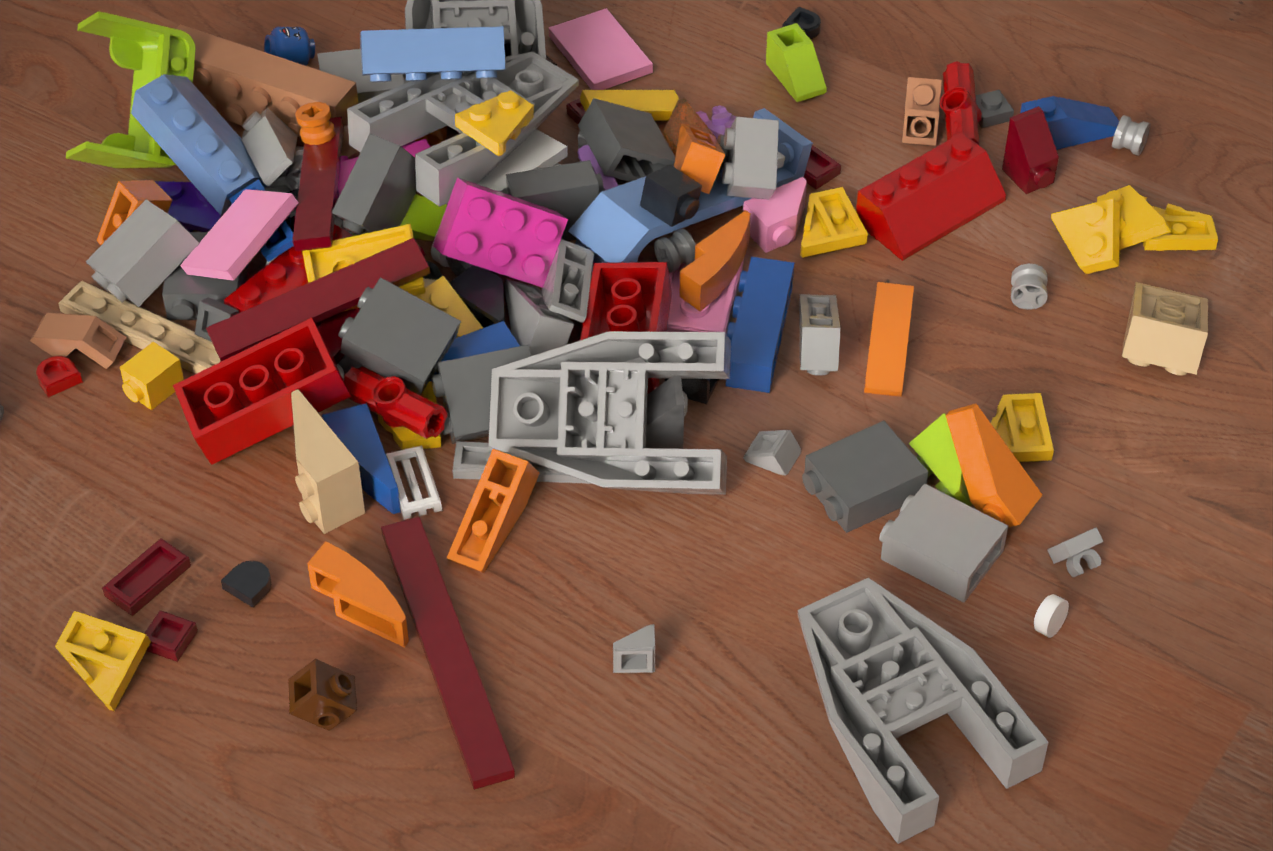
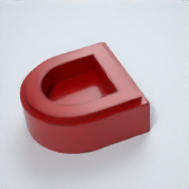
[36,356,83,398]

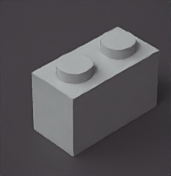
[722,117,779,200]

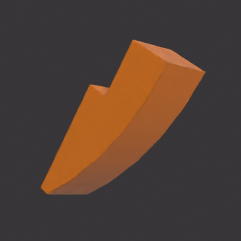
[679,210,751,312]
[864,282,914,397]
[307,541,409,648]

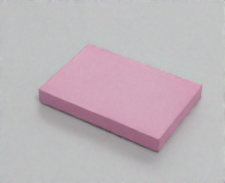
[549,8,653,90]
[180,189,298,280]
[666,259,744,334]

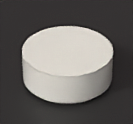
[1034,594,1069,638]

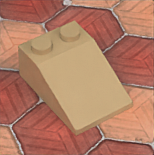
[1122,282,1208,375]
[291,389,365,534]

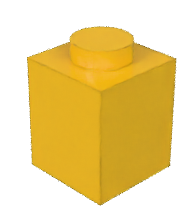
[120,341,184,410]

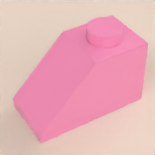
[743,177,807,253]

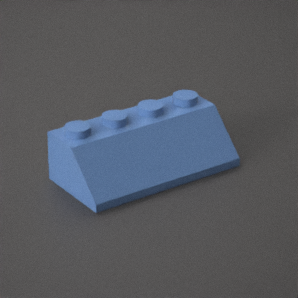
[360,26,505,82]
[131,74,267,215]

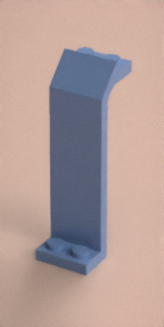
[568,108,813,272]

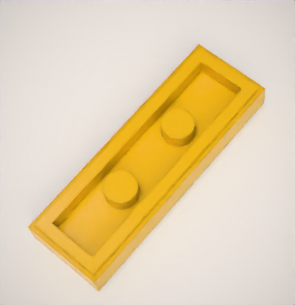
[579,90,686,121]

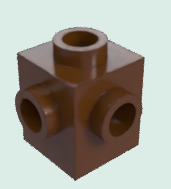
[288,658,357,731]

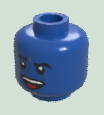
[264,27,315,66]

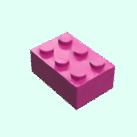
[433,177,568,288]

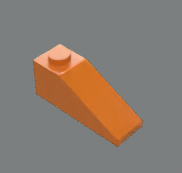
[674,123,725,194]
[946,403,1043,527]
[447,449,540,573]

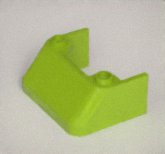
[66,11,196,168]

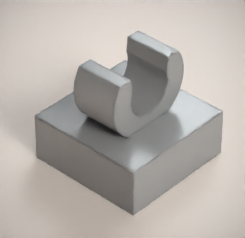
[1047,527,1104,577]

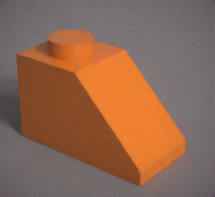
[96,180,172,245]

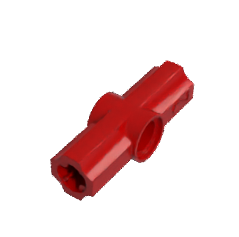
[940,61,982,145]
[344,366,448,439]

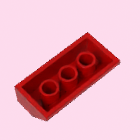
[856,133,1006,261]

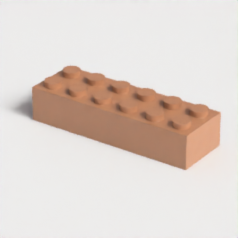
[176,24,358,147]

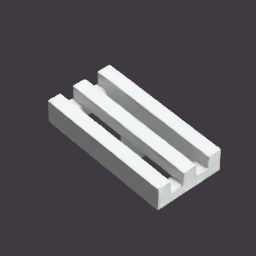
[386,445,442,520]

